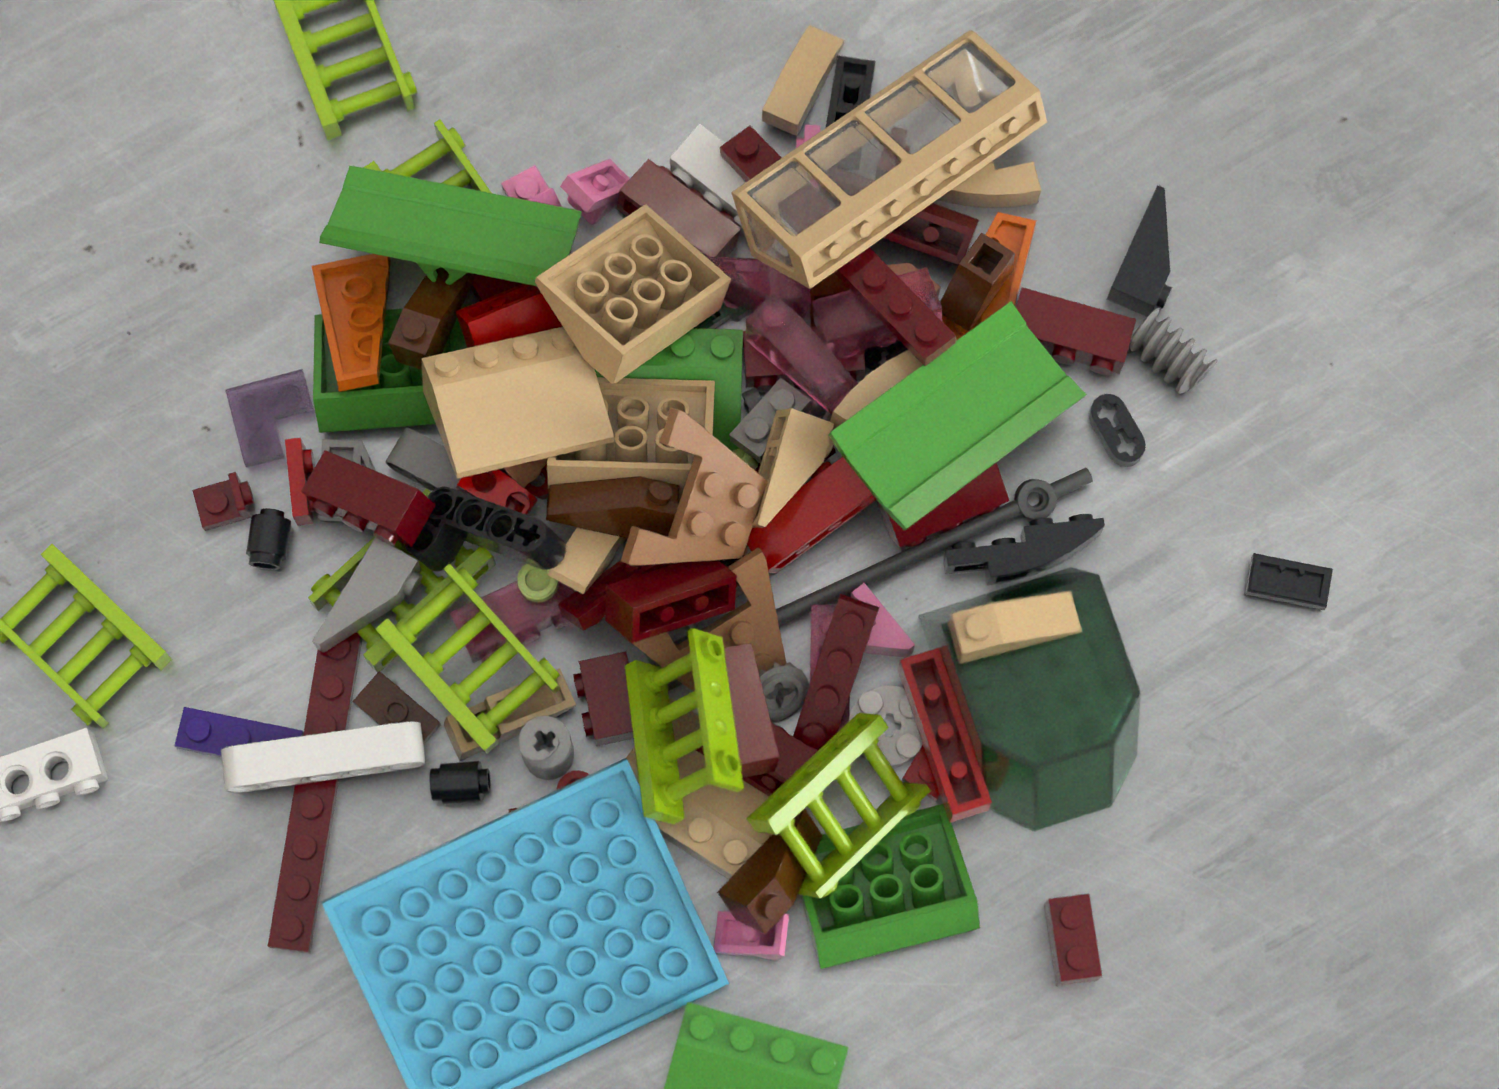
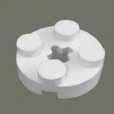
[849,685,923,768]

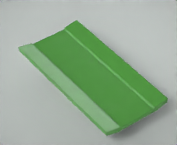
[319,165,582,286]
[828,301,1087,531]

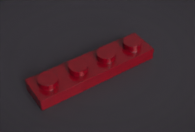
[793,594,880,750]

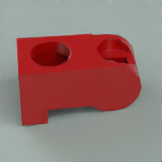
[456,469,538,515]

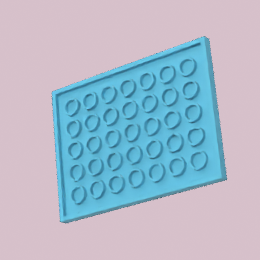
[321,758,729,1089]

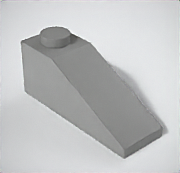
[312,537,423,652]

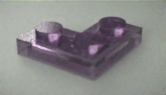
[225,369,314,468]

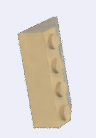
[535,204,731,385]
[421,327,614,479]
[547,377,715,502]
[626,698,772,879]

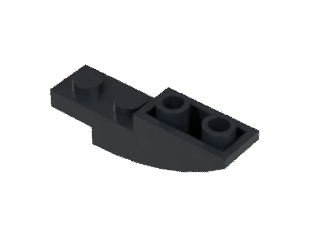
[943,514,1105,586]

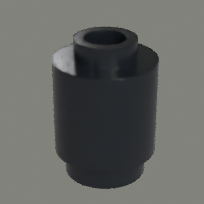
[246,508,291,570]
[430,761,491,804]

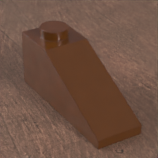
[388,267,476,370]
[546,476,679,539]
[717,808,823,934]

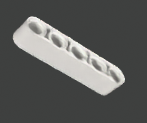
[221,722,426,793]

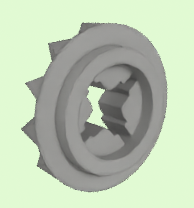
[759,662,809,722]

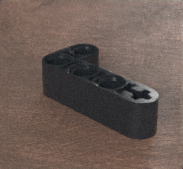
[405,487,566,572]

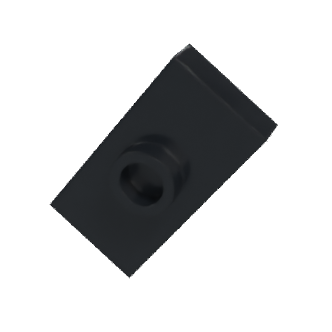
[1245,553,1333,610]

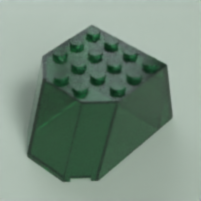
[919,567,1141,832]

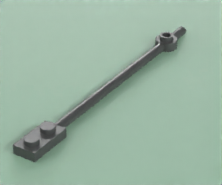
[645,468,1093,691]

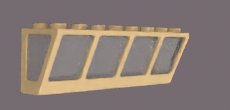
[731,30,1047,289]

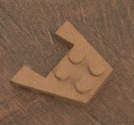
[621,408,767,566]
[632,547,787,691]

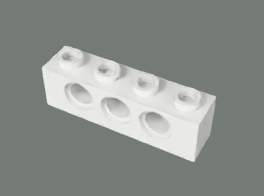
[0,728,109,822]

